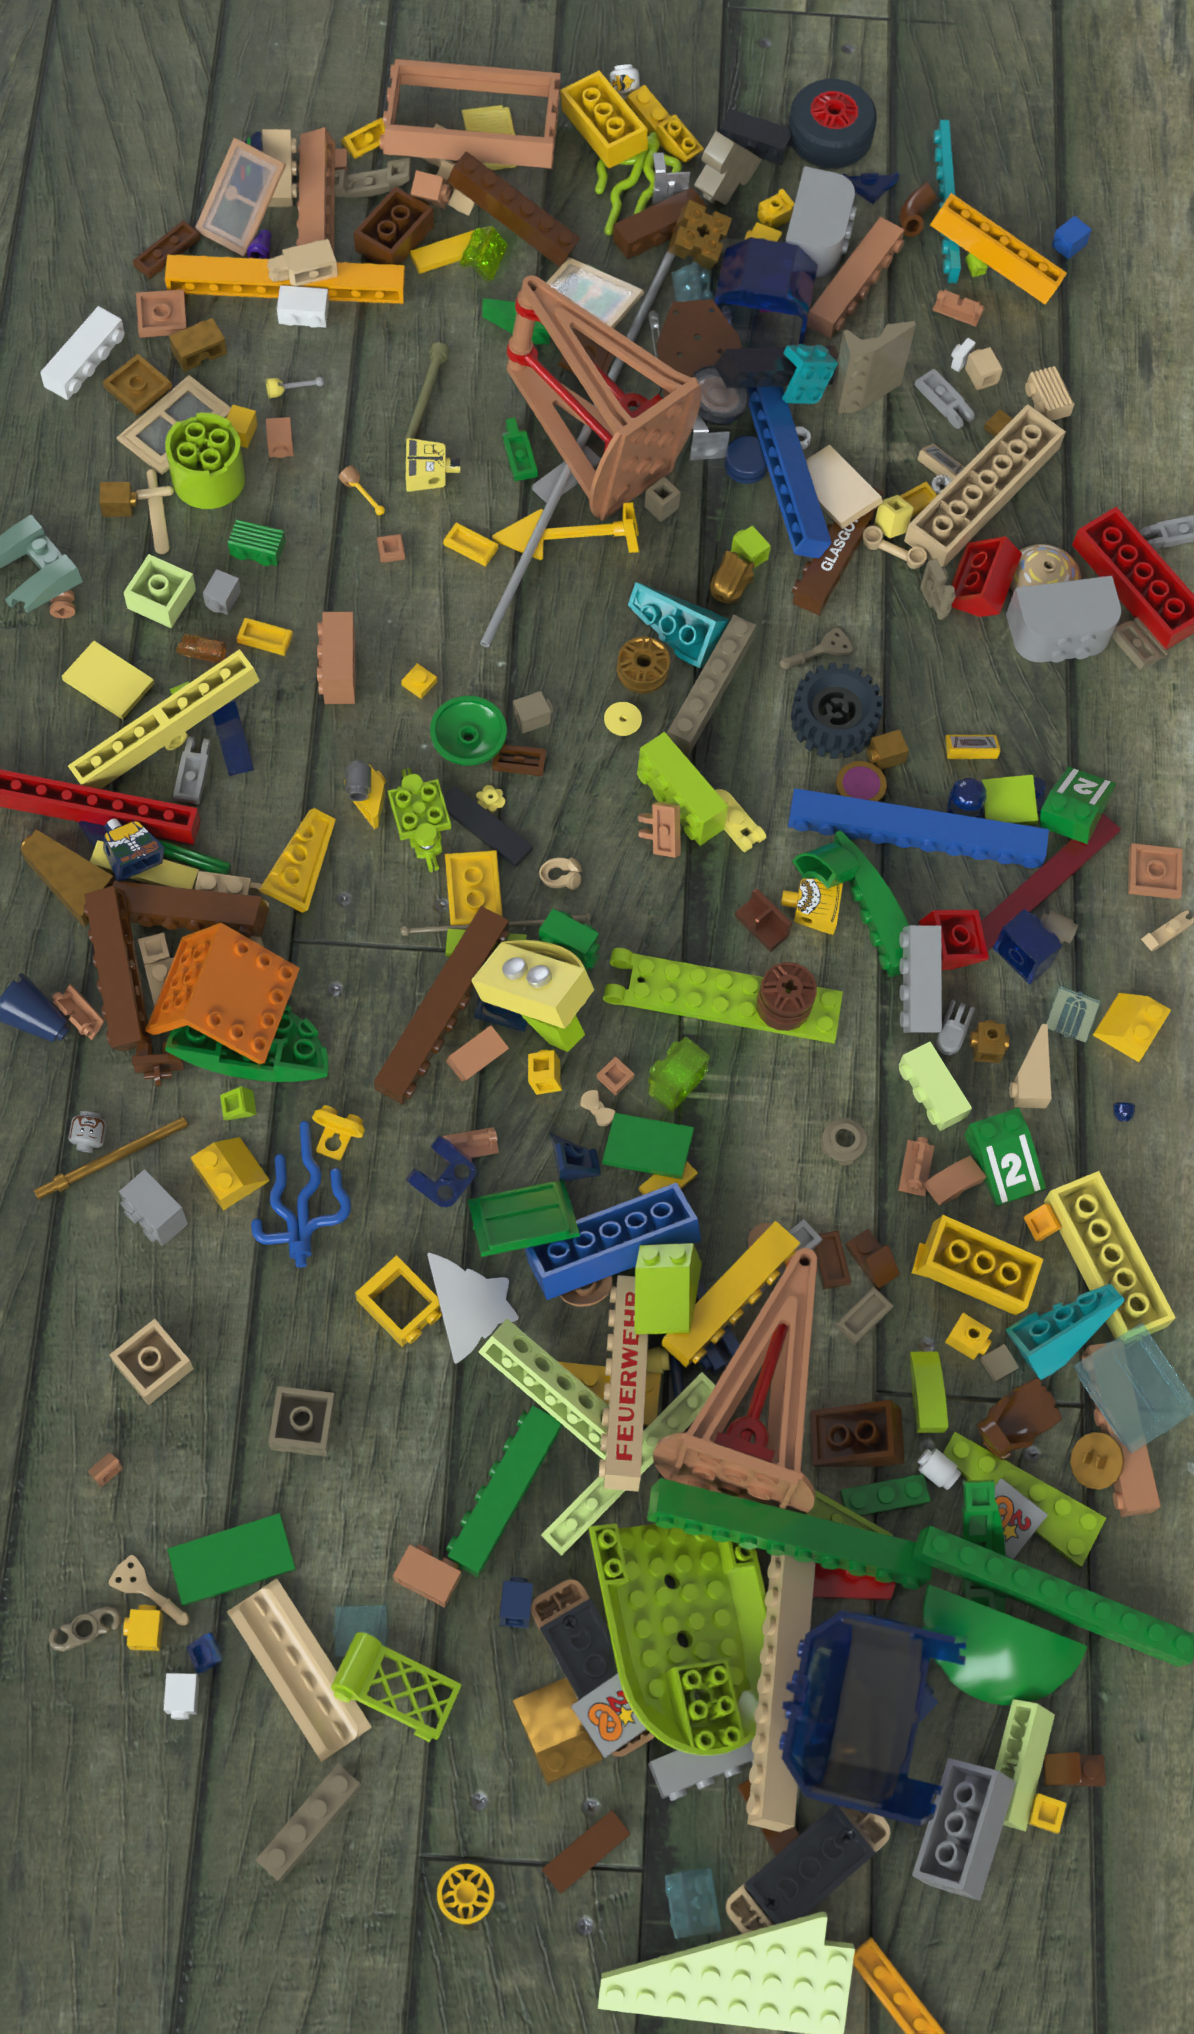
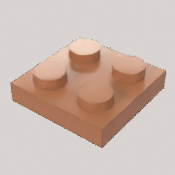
[136,289,187,338]
[1128,843,1183,899]

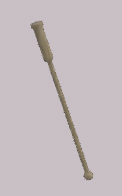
[400,913,590,936]

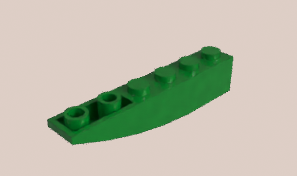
[833,831,909,977]

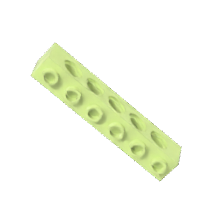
[479,1319,609,1460]

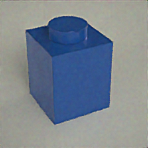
[1051,216,1092,259]

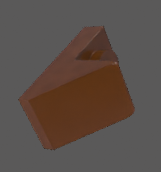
[845,1229,900,1290]
[1043,1752,1106,1787]

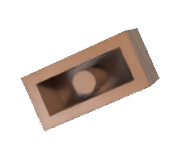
[411,171,452,209]
[393,1544,461,1608]

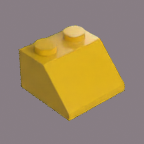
[1093,993,1171,1062]
[190,1137,270,1211]

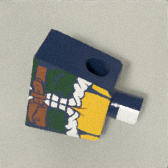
[103,818,164,882]

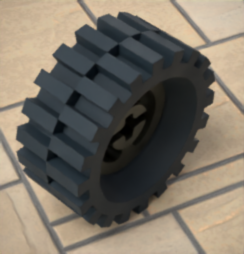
[790,663,883,759]

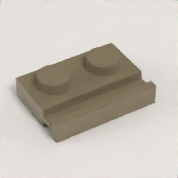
[1112,617,1169,670]

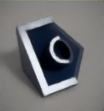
[550,1133,601,1182]

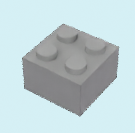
[119,1169,188,1246]

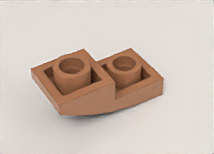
[923,1156,987,1206]

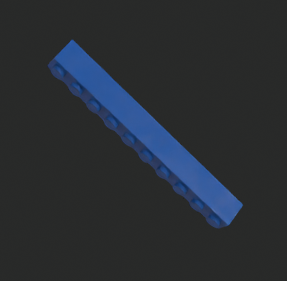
[747,386,832,559]
[787,788,1049,868]

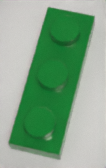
[840,1474,930,1517]

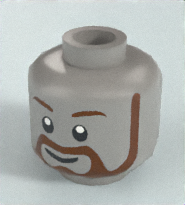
[68,1111,107,1153]

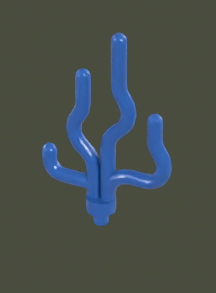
[251,1121,351,1268]

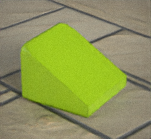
[220,1086,257,1121]

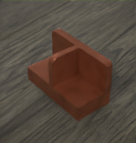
[735,888,792,952]

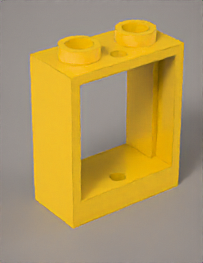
[355,1255,442,1347]

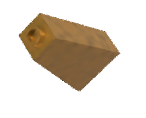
[20,829,115,927]

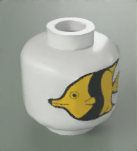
[610,65,640,100]

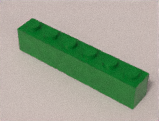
[446,1405,562,1578]

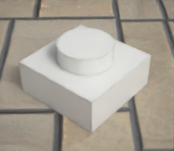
[951,338,976,372]

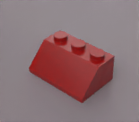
[951,536,1022,617]

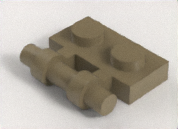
[920,558,955,620]

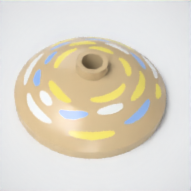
[1010,544,1081,593]

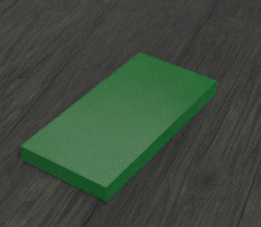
[167,1513,296,1606]

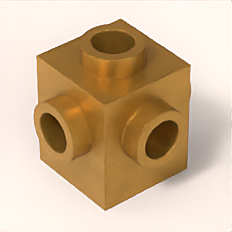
[969,1020,1009,1064]

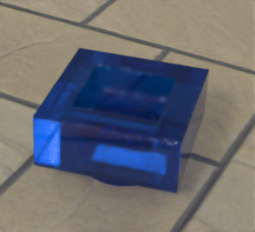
[186,1633,223,1674]

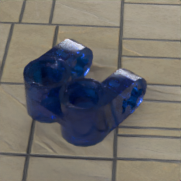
[406,1135,477,1207]

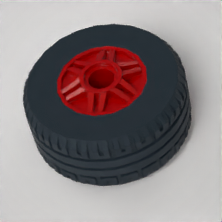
[788,79,877,169]

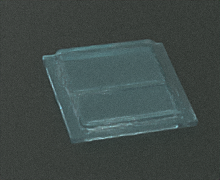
[1073,1323,1194,1453]

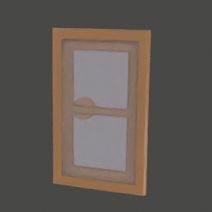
[195,138,286,257]

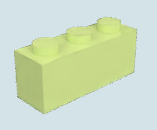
[899,1042,972,1131]

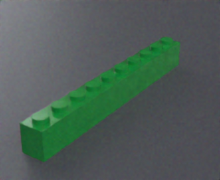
[647,1478,932,1589]
[912,1526,1194,1667]

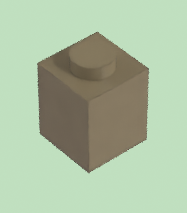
[644,477,681,522]
[513,691,553,734]

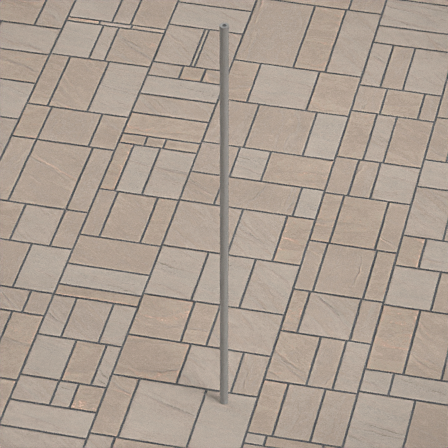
[480,252,675,648]

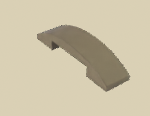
[334,158,411,198]

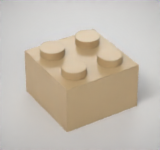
[109,1319,193,1405]

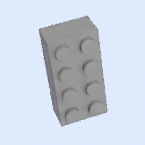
[912,1758,1016,1901]

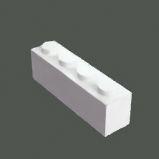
[40,306,125,400]

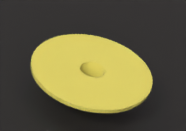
[604,702,642,736]

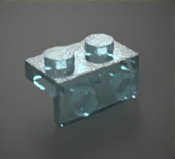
[672,262,714,312]
[665,1868,721,1939]

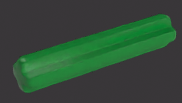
[159,840,231,875]

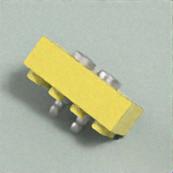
[471,940,594,1029]

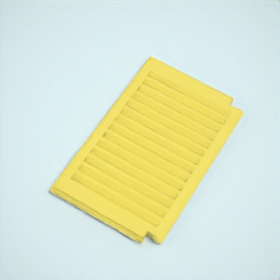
[462,105,516,170]

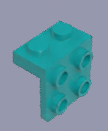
[782,344,838,404]

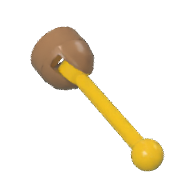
[339,465,385,515]

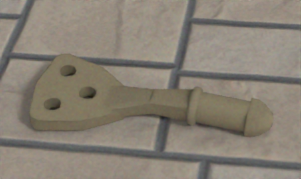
[780,628,853,669]

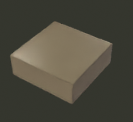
[980,1344,1019,1383]

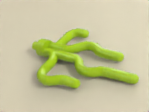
[595,132,682,235]

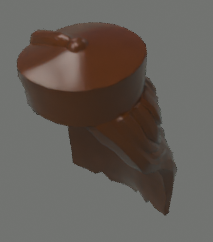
[976,1377,1062,1460]

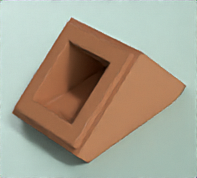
[88,1453,123,1487]

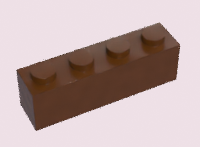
[613,187,707,259]

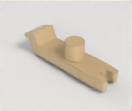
[1141,910,1194,952]

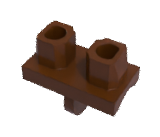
[132,1042,184,1087]

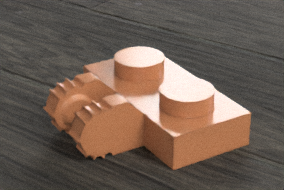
[638,802,681,858]

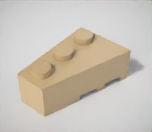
[262,129,297,207]

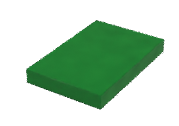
[602,1113,694,1180]

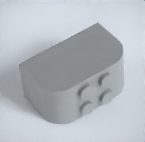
[781,166,857,277]
[1006,576,1121,662]

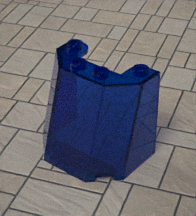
[712,237,818,345]

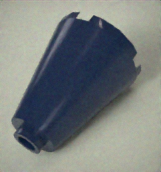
[0,973,70,1043]

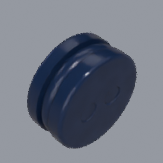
[724,436,768,484]

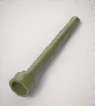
[404,342,450,443]

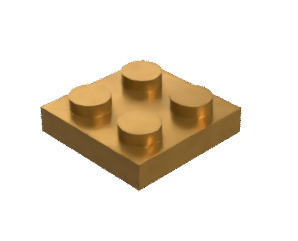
[102,354,172,416]

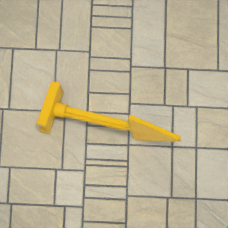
[492,502,639,560]

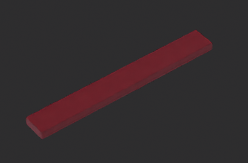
[981,813,1121,951]

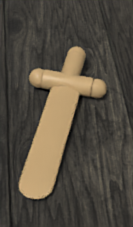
[136,469,174,554]

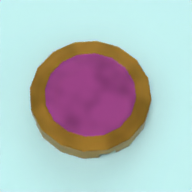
[835,761,887,802]

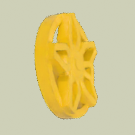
[437,1864,494,1924]

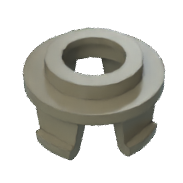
[821,1118,867,1166]

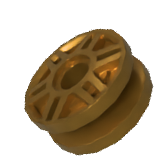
[616,637,670,694]

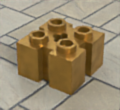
[667,200,732,270]

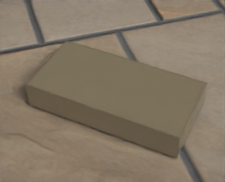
[835,1287,894,1345]

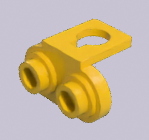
[312,1105,365,1161]

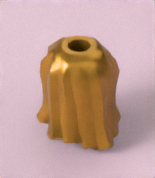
[710,551,755,604]

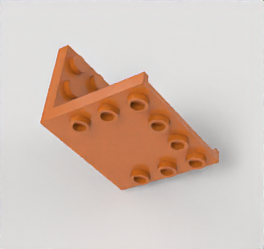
[145,923,300,1064]

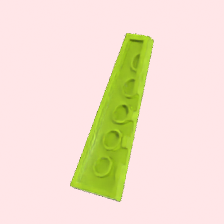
[943,1432,1106,1569]

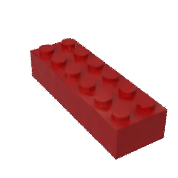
[1072,507,1194,650]

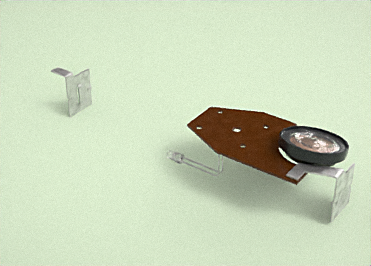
[649,153,749,460]

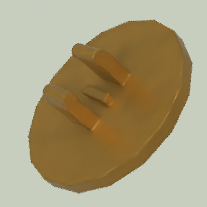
[1070,1432,1125,1490]

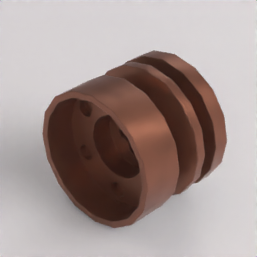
[756,962,817,1031]

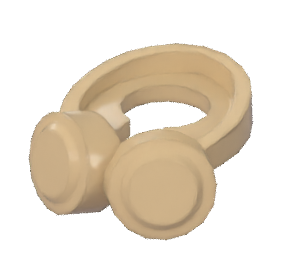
[539,857,582,890]

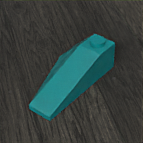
[628,582,730,668]
[1005,1284,1125,1380]

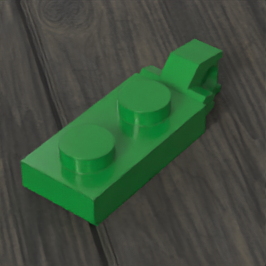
[502,417,538,481]

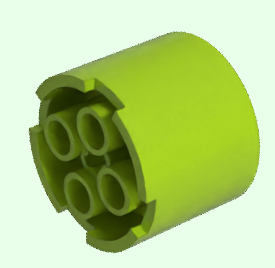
[165,413,246,509]

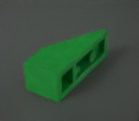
[482,298,551,345]

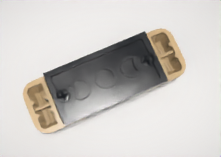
[726,1791,890,1934]

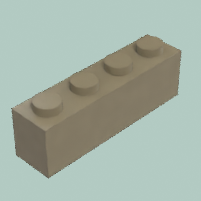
[255,1764,362,1883]

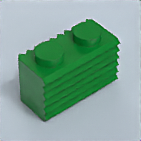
[228,519,286,566]

